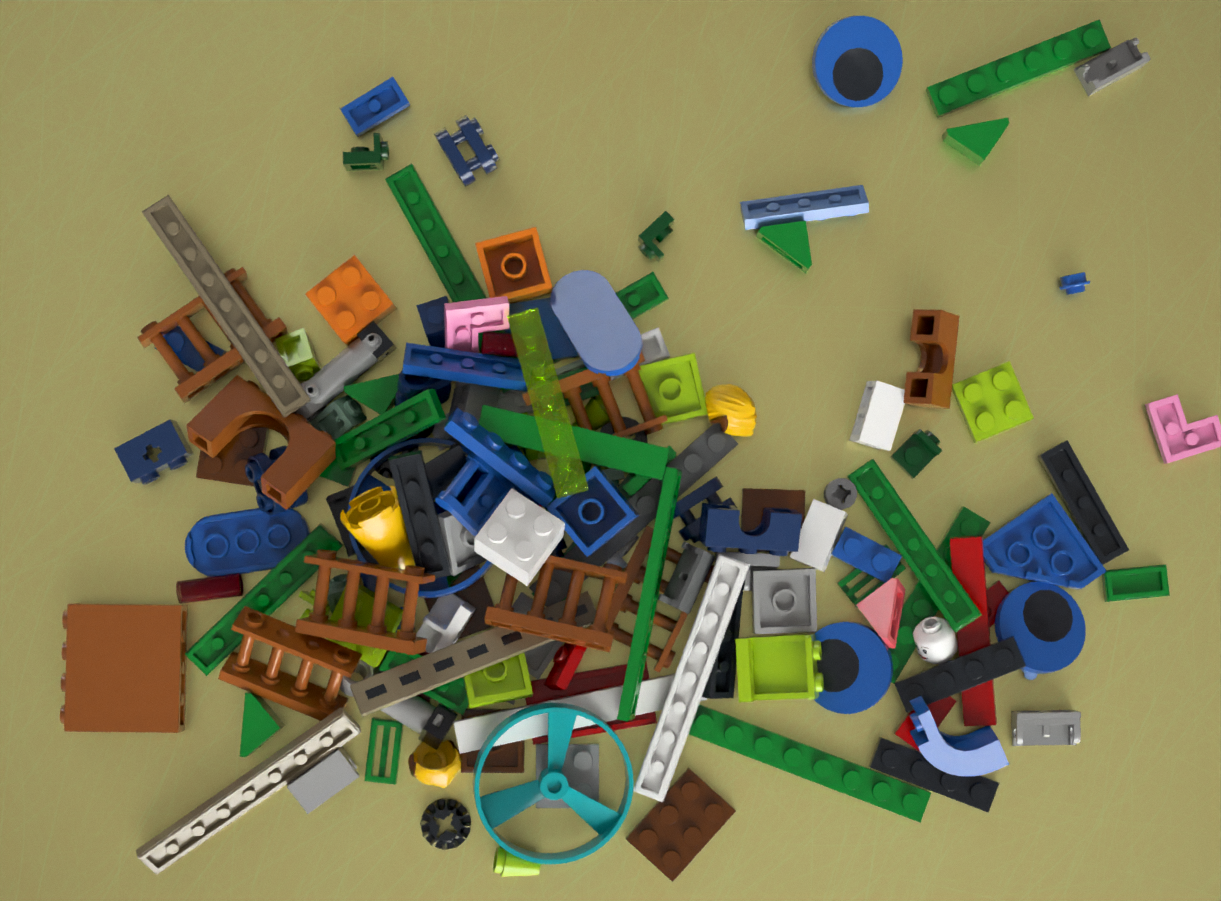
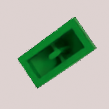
[942,118,1009,166]
[756,221,812,274]
[344,374,399,415]
[239,692,285,757]

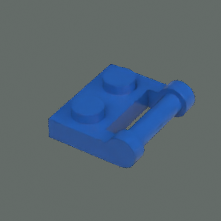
[435,451,515,536]

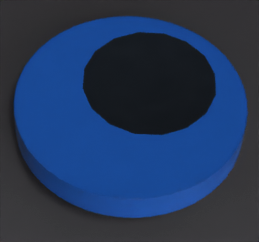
[812,16,903,107]
[995,581,1086,674]
[814,621,893,714]

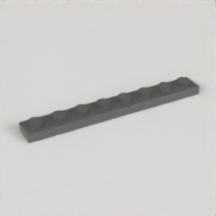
[529,423,738,607]

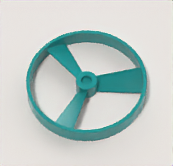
[473,703,634,864]

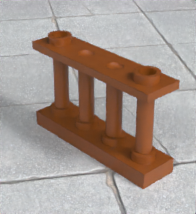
[137,267,288,404]
[522,350,668,467]
[606,526,714,673]
[295,549,435,655]
[485,555,628,653]
[218,606,363,721]

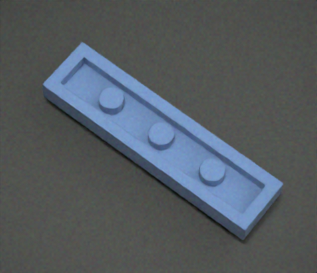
[740,185,869,230]

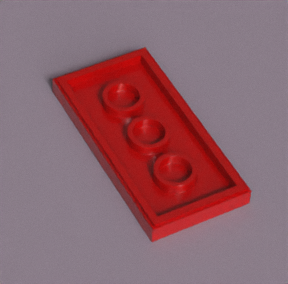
[525,661,657,745]

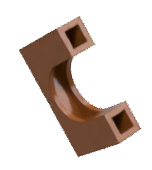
[187,375,336,510]

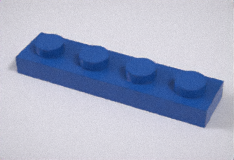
[402,343,532,392]
[444,407,558,508]

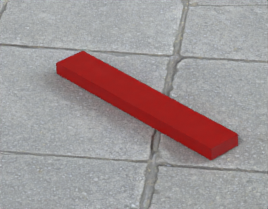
[950,536,997,726]

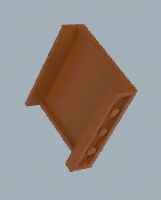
[60,603,188,733]

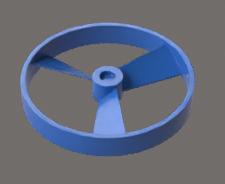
[348,438,493,598]

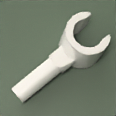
[607,535,639,570]

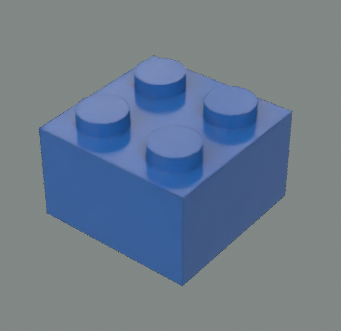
[546,466,639,557]

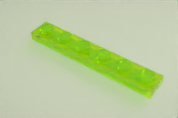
[507,307,589,499]

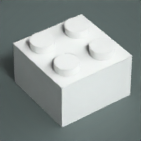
[474,488,565,586]

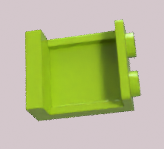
[735,634,824,703]

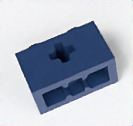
[114,419,193,485]

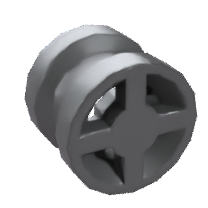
[824,478,857,510]

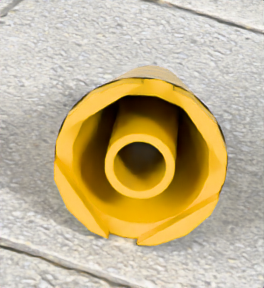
[340,486,415,569]

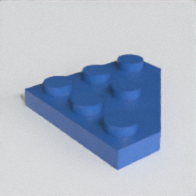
[983,493,1106,590]

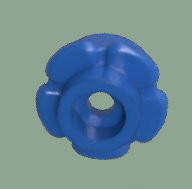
[1059,272,1090,295]

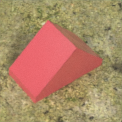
[856,578,906,649]

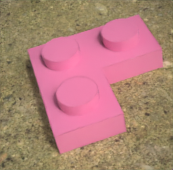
[444,296,509,353]
[1145,394,1221,464]

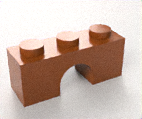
[903,309,960,409]

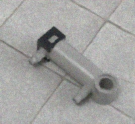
[293,321,397,422]
[340,650,458,750]

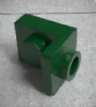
[343,133,389,171]
[638,211,675,262]
[890,429,942,479]

